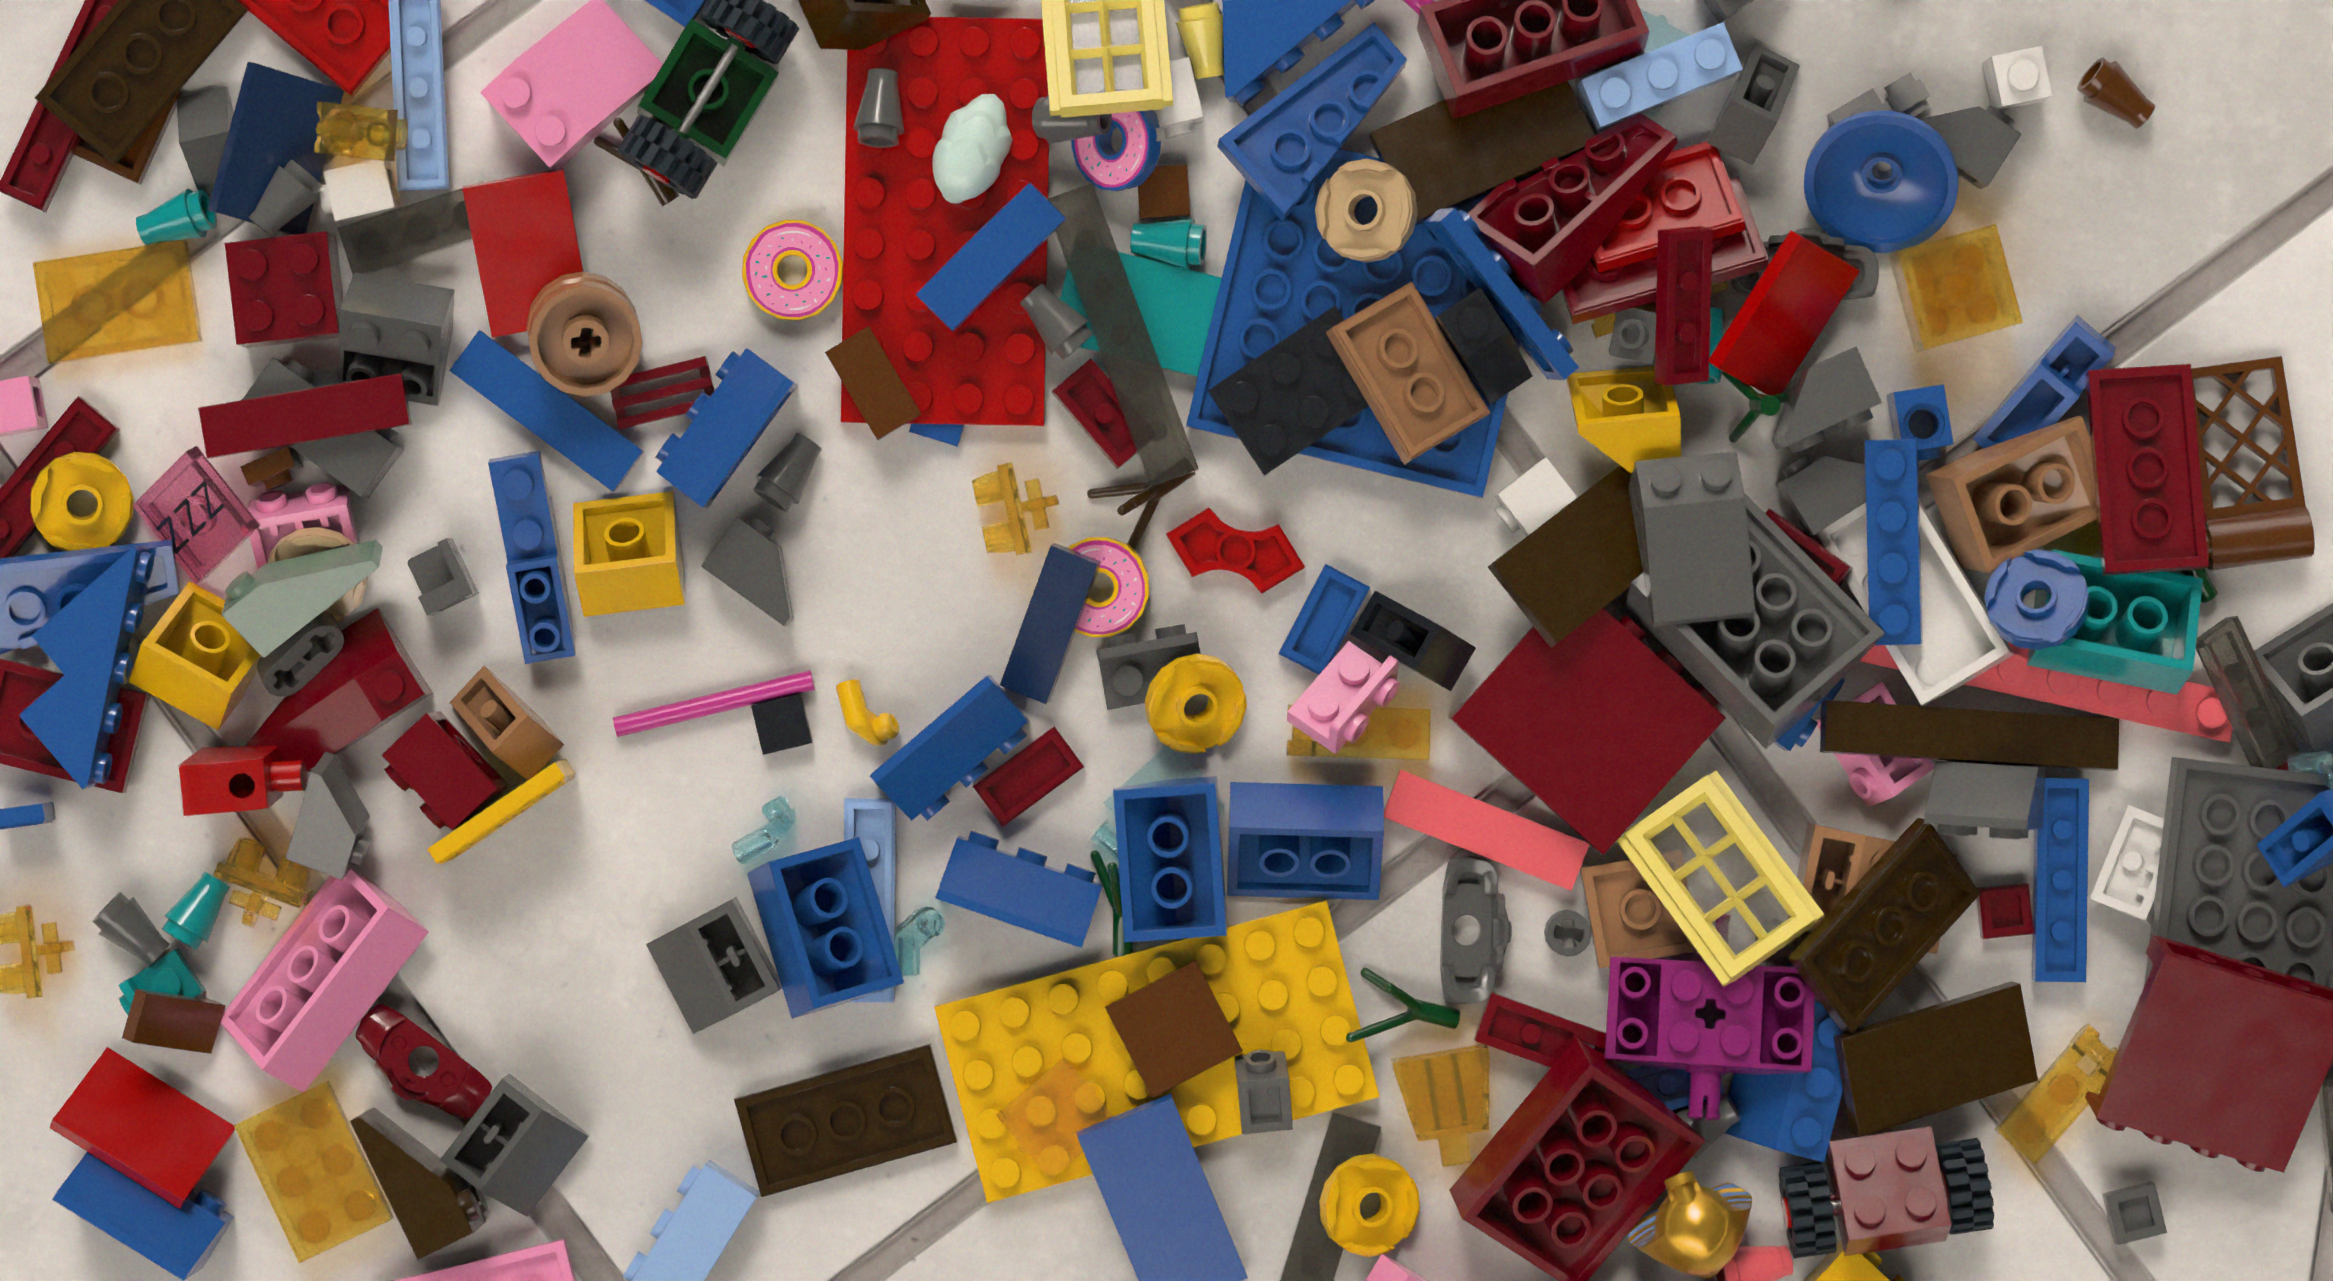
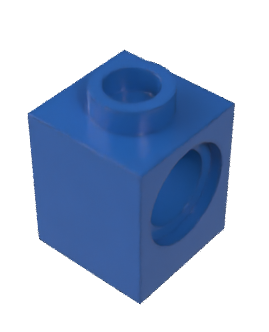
[1886,384,1954,461]

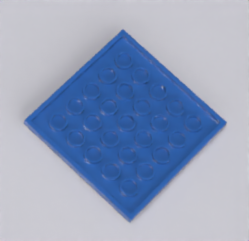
[1186,149,1522,498]

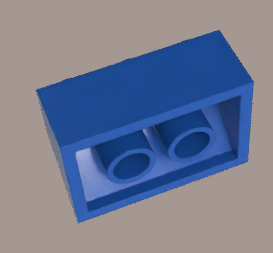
[655,348,798,508]
[869,675,1029,821]
[1113,776,1228,942]
[1227,782,1384,900]
[935,830,1103,948]
[747,837,904,1019]
[1724,999,1844,1162]
[52,1152,234,1281]

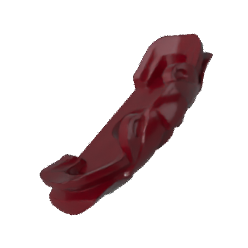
[356,1004,492,1119]

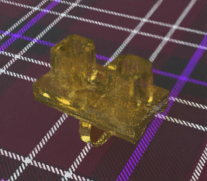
[314,101,408,161]
[972,462,1060,556]
[213,837,313,927]
[0,904,75,999]

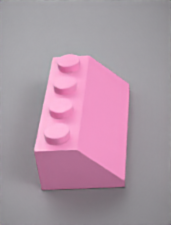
[220,866,429,1093]

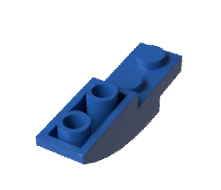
[488,451,576,664]

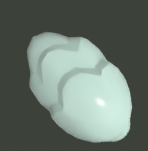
[932,94,1013,203]

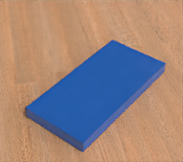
[1076,1093,1248,1281]

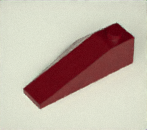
[1467,113,1678,304]
[245,608,433,778]

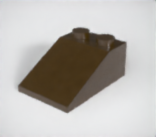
[350,1107,488,1260]

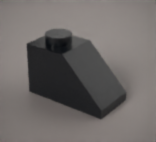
[1435,288,1533,404]
[1350,590,1476,692]

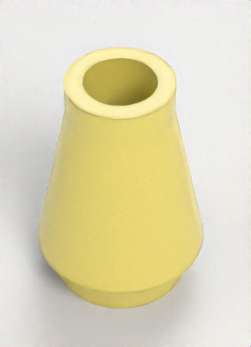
[1175,2,1224,79]

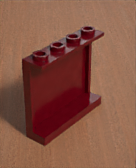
[1449,608,1726,855]
[2085,935,2333,1173]

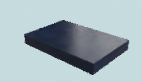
[208,62,344,235]

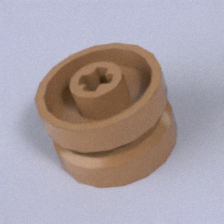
[526,271,643,397]

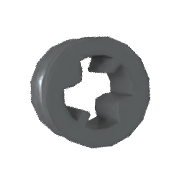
[1544,910,1592,957]

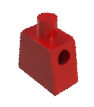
[178,745,308,816]

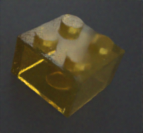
[1888,224,2023,353]

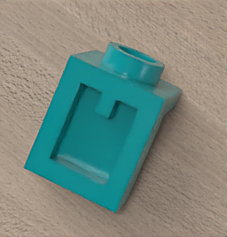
[118,948,206,1015]

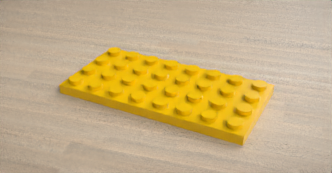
[934,900,1380,1203]

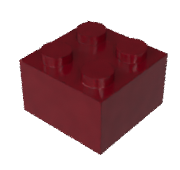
[225,231,344,348]
[381,711,509,830]

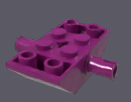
[1605,913,1815,1120]

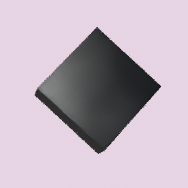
[751,694,813,755]

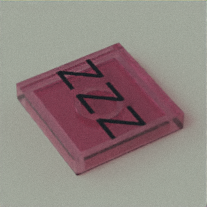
[133,446,260,584]

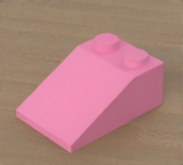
[480,0,663,170]

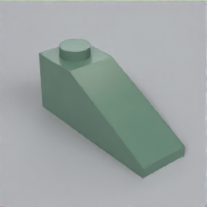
[222,540,383,658]

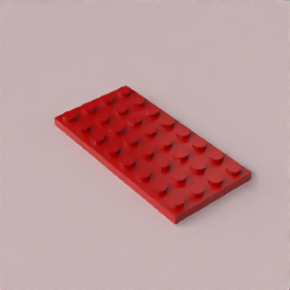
[841,17,1049,427]

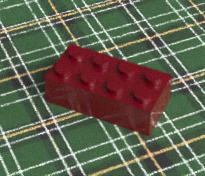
[1417,0,1650,119]

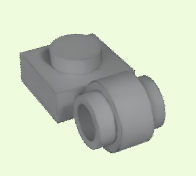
[1827,72,1931,125]

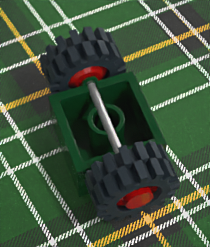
[617,0,799,199]

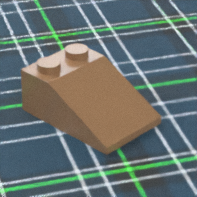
[1926,416,2098,573]

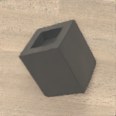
[408,538,479,616]

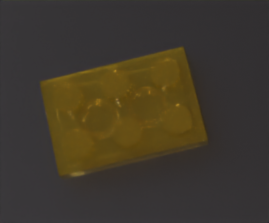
[33,240,202,364]
[234,1080,394,1263]

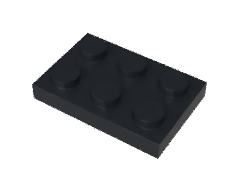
[1207,306,1369,476]

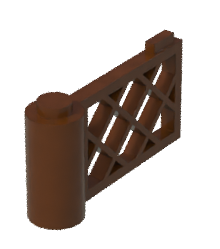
[2191,356,2315,571]

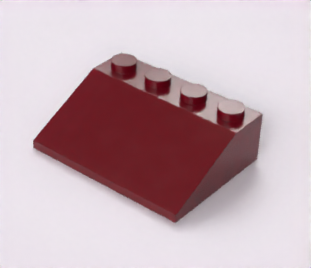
[1449,1038,1705,1281]

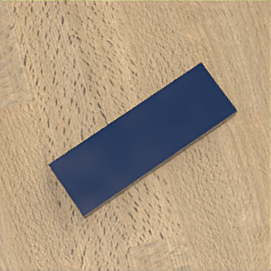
[1000,543,1101,704]

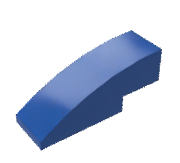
[916,183,1067,331]
[1973,315,2116,448]

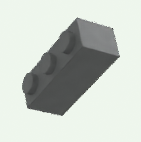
[242,357,404,498]

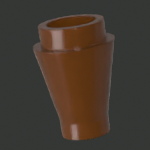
[2077,57,2155,129]

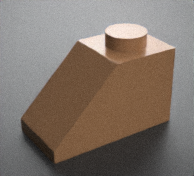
[449,666,564,780]

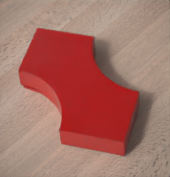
[1166,508,1305,594]

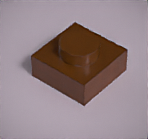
[240,447,303,492]

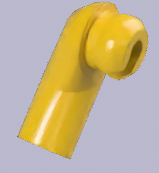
[835,679,899,746]

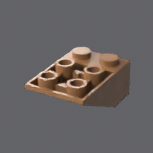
[1788,823,1958,954]

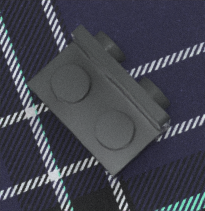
[1096,624,1200,710]

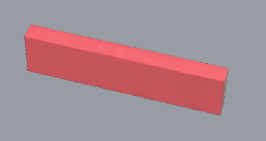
[1384,769,1590,891]

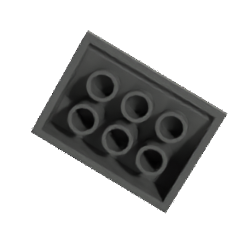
[1625,493,1885,749]

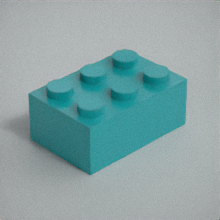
[2027,549,2203,695]

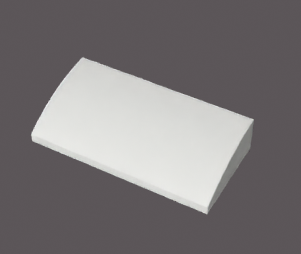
[1817,500,2014,706]

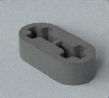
[257,611,344,697]

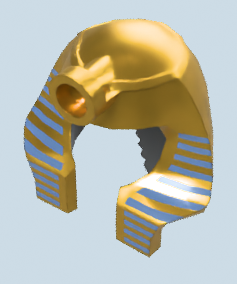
[1628,1171,1752,1280]

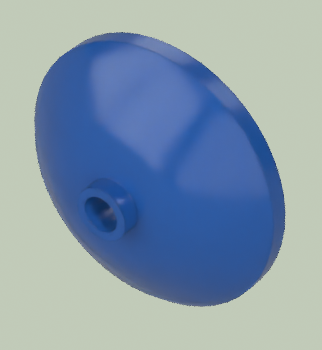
[1804,110,1959,253]

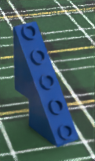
[1222,0,1375,106]
[19,545,154,790]
[2256,789,2333,887]

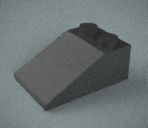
[1628,451,1755,627]

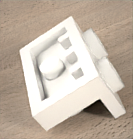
[2090,805,2164,925]

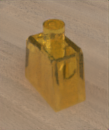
[1390,1044,1490,1167]

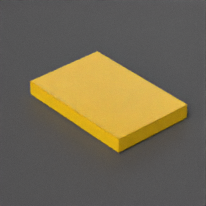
[427,759,576,864]

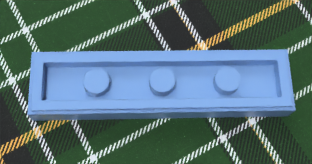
[389,0,449,191]
[844,798,896,1002]

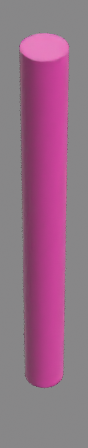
[613,670,815,737]

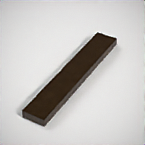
[1820,700,2119,771]

